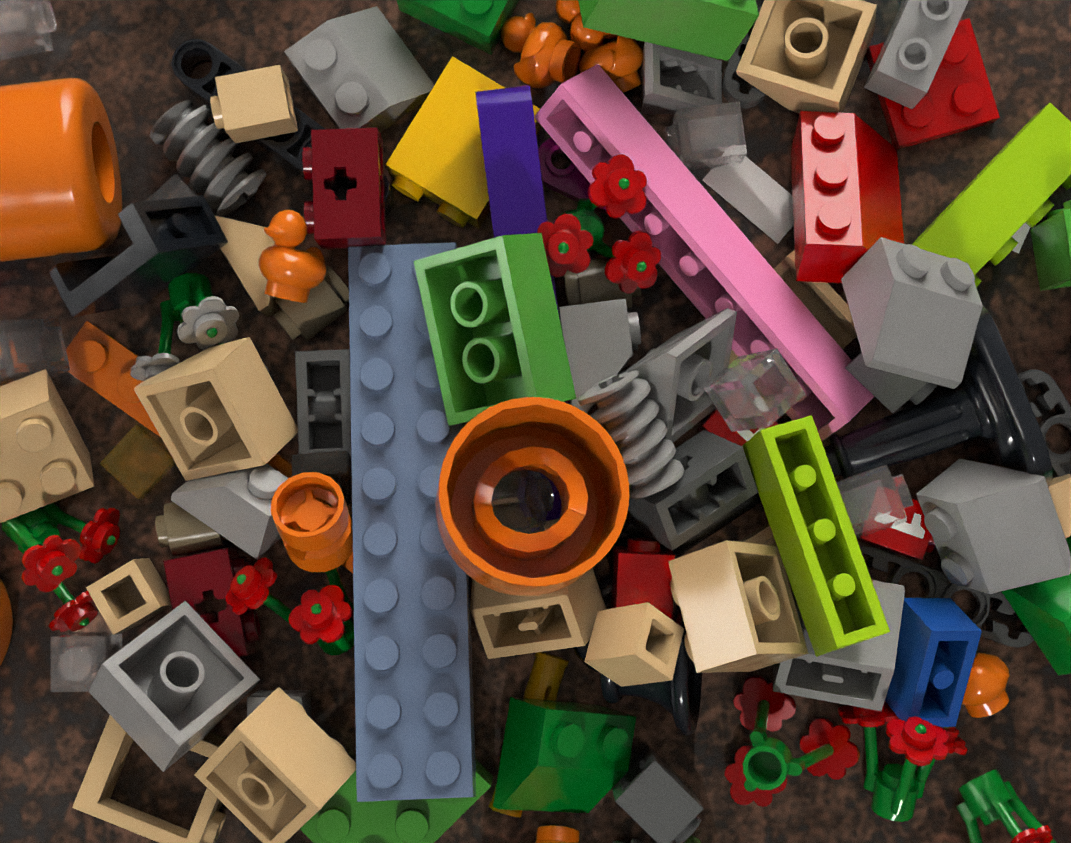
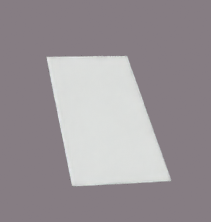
[702,145,794,244]

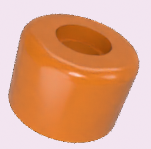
[0,78,123,262]
[436,397,630,596]

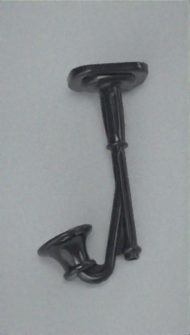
[573,306,1053,736]

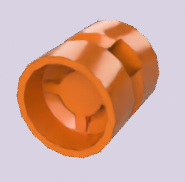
[271,472,353,572]

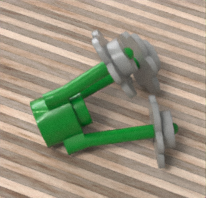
[130,273,269,381]

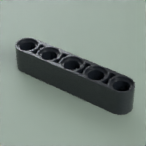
[172,39,394,217]

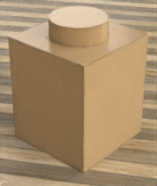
[210,65,298,144]
[86,558,171,635]
[584,602,684,687]

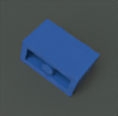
[885,598,982,727]

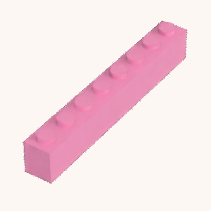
[534,64,875,441]

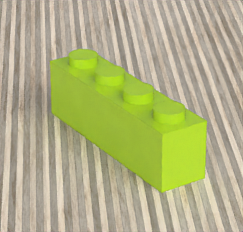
[911,103,1071,288]
[742,415,890,657]

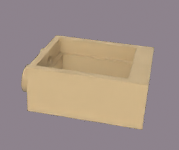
[72,715,227,843]

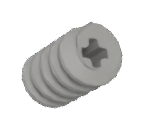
[150,100,266,217]
[577,370,685,499]

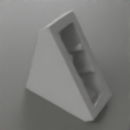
[640,42,722,114]

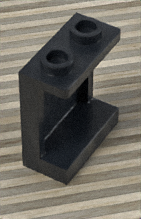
[49,195,228,317]

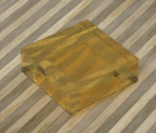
[100,424,176,499]

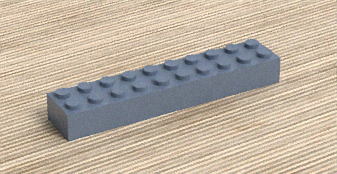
[348,242,477,802]

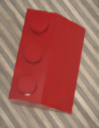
[791,111,904,283]

